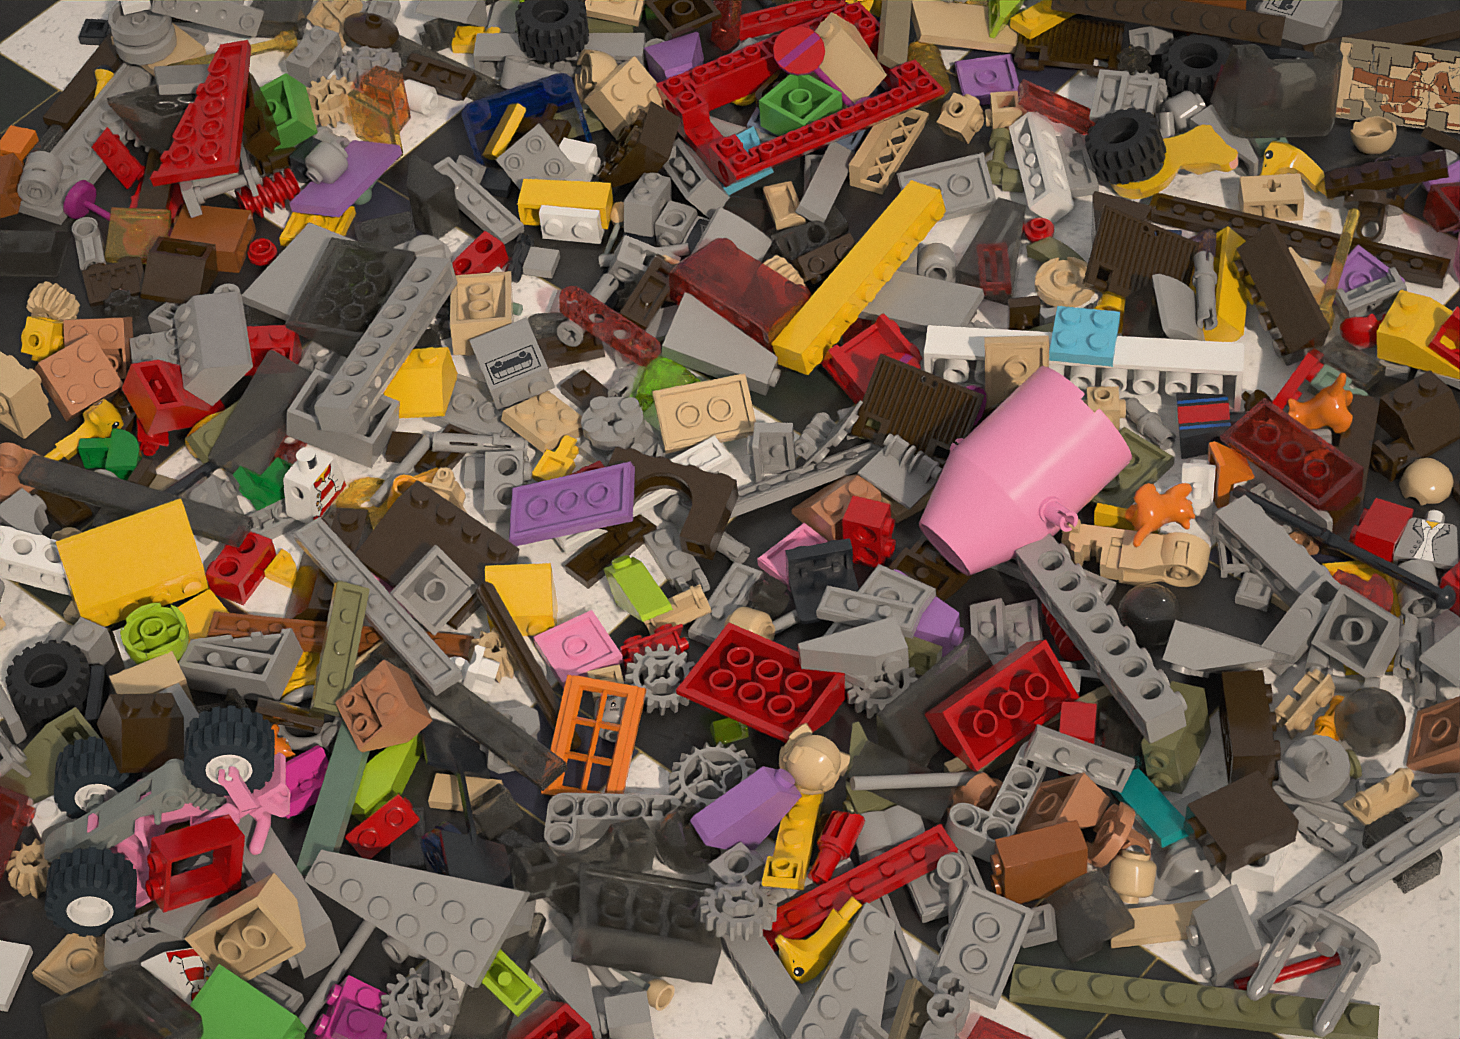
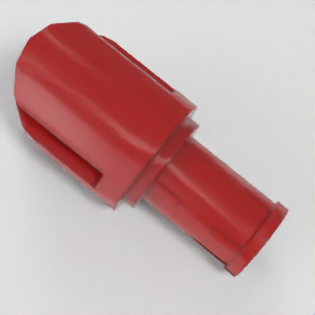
[808,810,865,885]

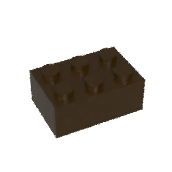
[1218,670,1281,787]

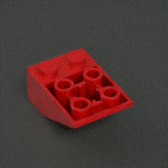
[122,359,226,435]

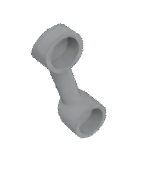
[937,852,969,948]

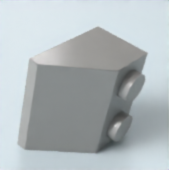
[1311,584,1400,678]
[1186,884,1263,988]

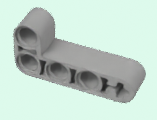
[945,741,1047,862]
[544,793,685,867]
[104,866,228,973]

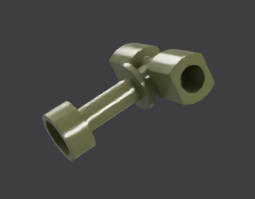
[986,128,1024,193]

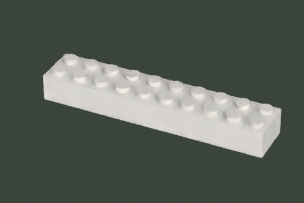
[924,325,1245,412]

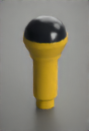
[94,64,114,99]

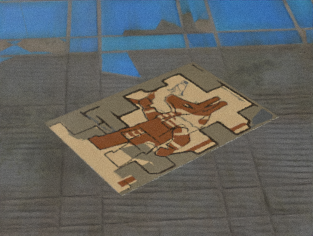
[1330,37,1460,133]

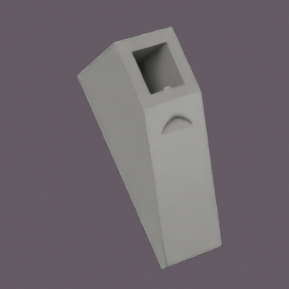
[1262,573,1341,676]

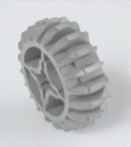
[668,741,758,820]

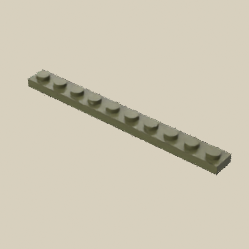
[1009,964,1380,1039]

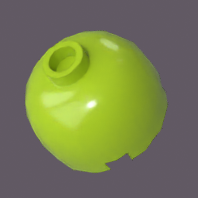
[120,603,190,665]

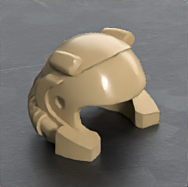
[779,723,850,795]

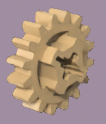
[306,75,360,128]

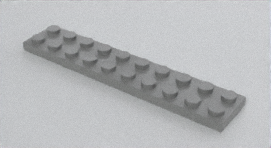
[19,22,209,225]

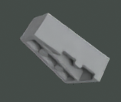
[179,628,303,702]

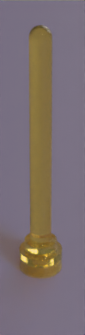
[167,29,298,66]
[1318,208,1360,331]

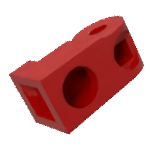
[452,231,509,275]

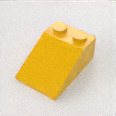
[1377,290,1460,380]

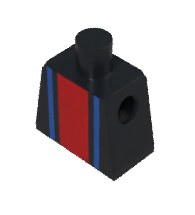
[1176,392,1250,459]

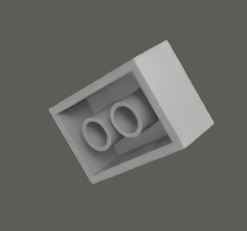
[286,369,400,468]

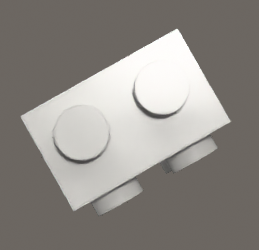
[539,205,605,244]

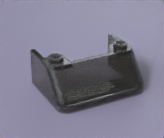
[40,965,204,1039]

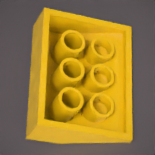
[55,498,209,627]

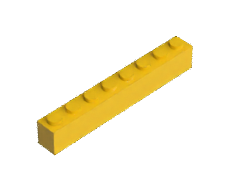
[772,180,946,375]

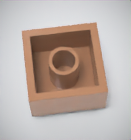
[34,333,123,422]

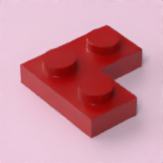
[1271,348,1324,411]

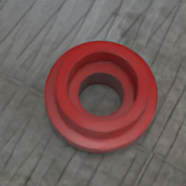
[1024,218,1054,243]
[248,238,278,266]

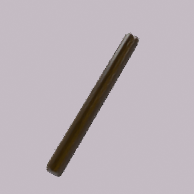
[476,581,582,752]

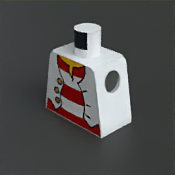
[283,447,347,524]
[141,948,213,1017]

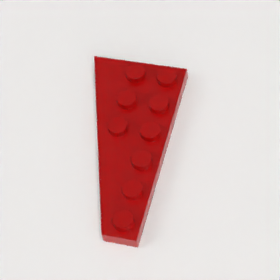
[150,40,251,186]

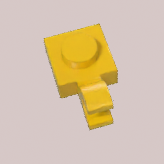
[451,26,501,54]
[532,435,579,482]

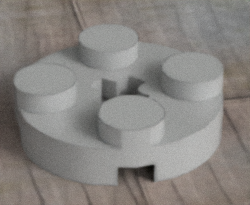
[581,396,645,450]

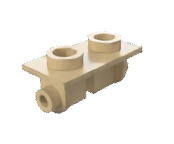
[423,467,468,514]
[644,584,712,635]
[1274,669,1335,740]
[1343,767,1420,827]

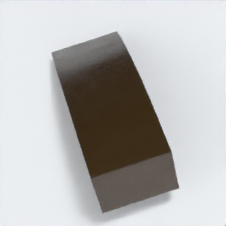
[242,72,281,160]

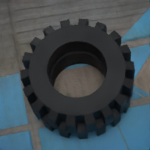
[515,0,589,62]
[1161,33,1235,108]
[1085,108,1166,185]
[5,640,91,729]

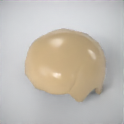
[1350,116,1397,155]
[1399,458,1454,506]

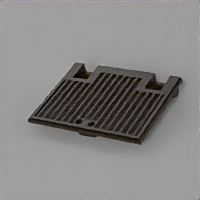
[1014,18,1125,78]
[1083,204,1200,316]
[850,353,985,469]

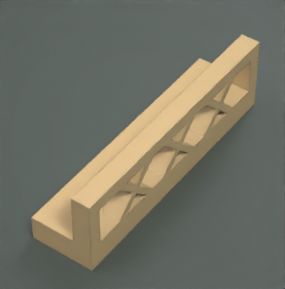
[849,109,929,194]

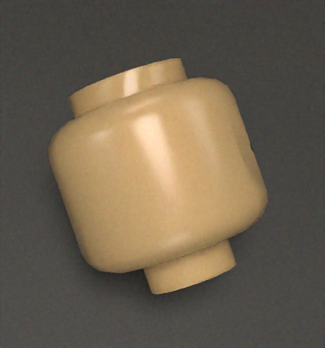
[724,606,775,641]
[1108,850,1157,904]

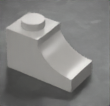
[0,488,49,535]
[43,617,115,669]

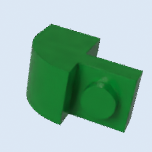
[78,429,143,487]
[233,457,293,511]

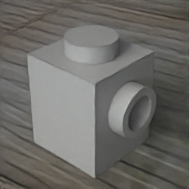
[599,990,654,1039]

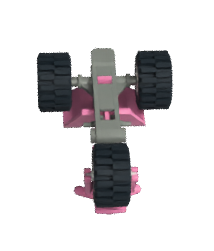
[44,706,290,937]

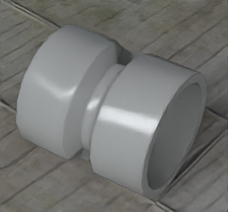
[17,151,64,206]
[1393,559,1443,620]

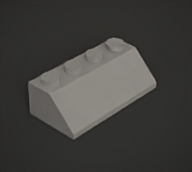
[174,291,253,406]

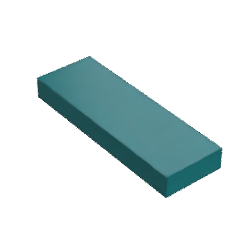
[1109,768,1188,848]

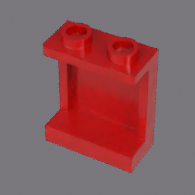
[821,313,923,404]

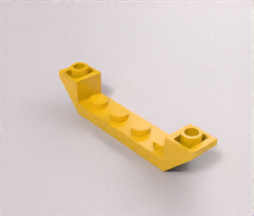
[762,793,824,890]

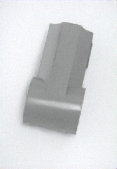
[500,55,560,95]
[72,217,106,273]

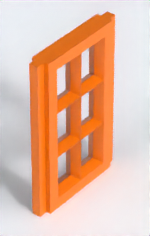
[541,675,647,797]

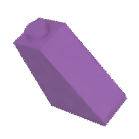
[644,32,704,83]
[894,569,964,658]
[690,766,802,851]

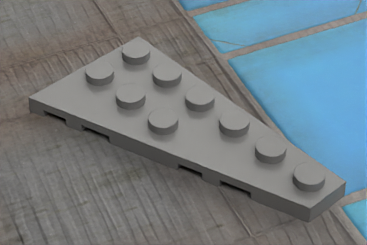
[304,850,530,988]
[788,902,896,1039]

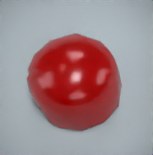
[1339,313,1386,349]

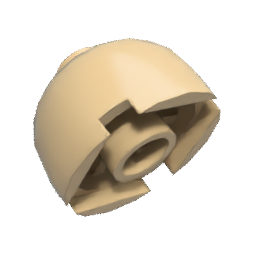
[575,49,618,106]

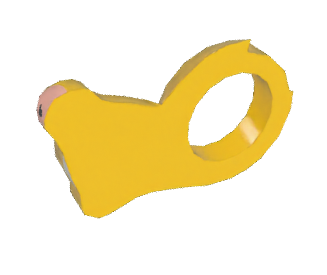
[1109,124,1239,199]

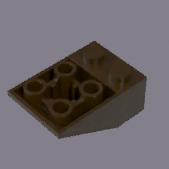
[596,101,681,188]

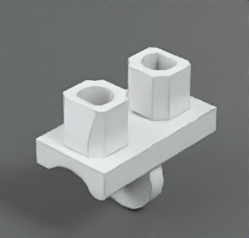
[1181,459,1216,520]
[450,645,500,706]

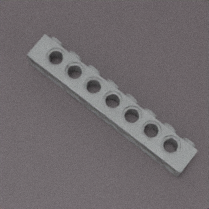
[314,256,458,434]
[1015,534,1187,744]

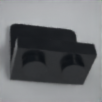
[785,538,859,625]

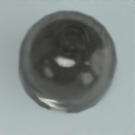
[1117,583,1183,651]
[1334,687,1406,758]
[654,803,721,875]

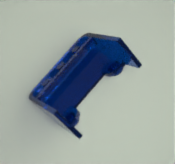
[462,73,592,177]

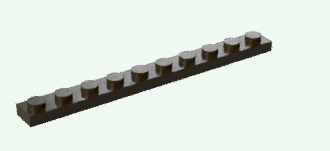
[1149,193,1451,289]

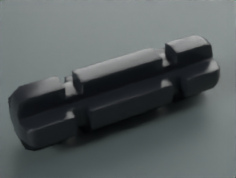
[505,233,535,283]

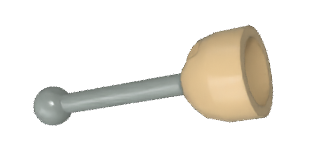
[598,202,624,261]
[600,954,675,1011]

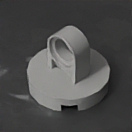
[1280,735,1351,803]

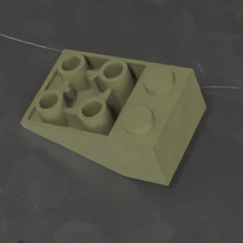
[0,707,101,826]

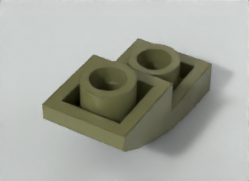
[1026,236,1086,264]

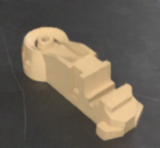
[1061,519,1211,587]

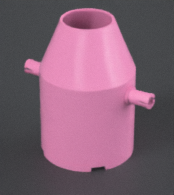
[919,366,1132,576]

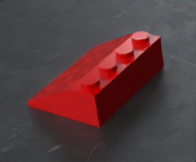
[676,622,845,743]

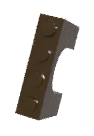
[599,447,739,560]

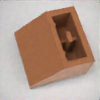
[63,317,133,379]
[335,660,433,752]

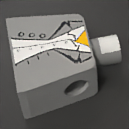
[1393,510,1458,585]

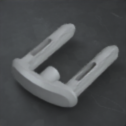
[1247,903,1381,1037]

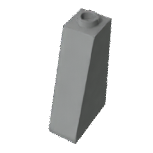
[662,293,781,396]

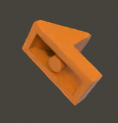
[1208,441,1254,508]

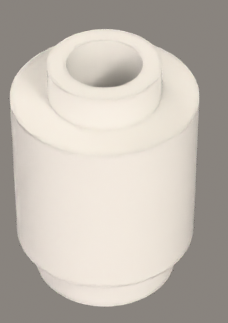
[394,79,439,114]

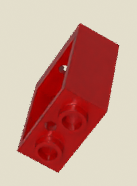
[145,814,245,913]

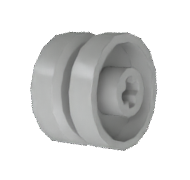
[108,0,177,65]

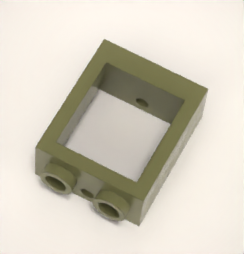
[1141,681,1211,794]

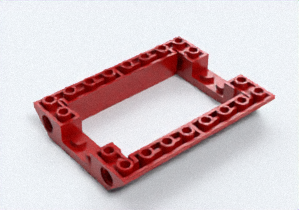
[656,1,945,188]

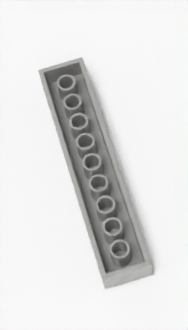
[159,683,340,979]

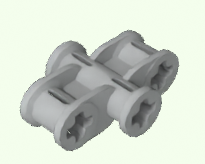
[920,973,970,1039]

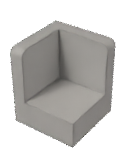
[1129,26,1174,59]

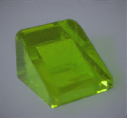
[710,718,749,746]

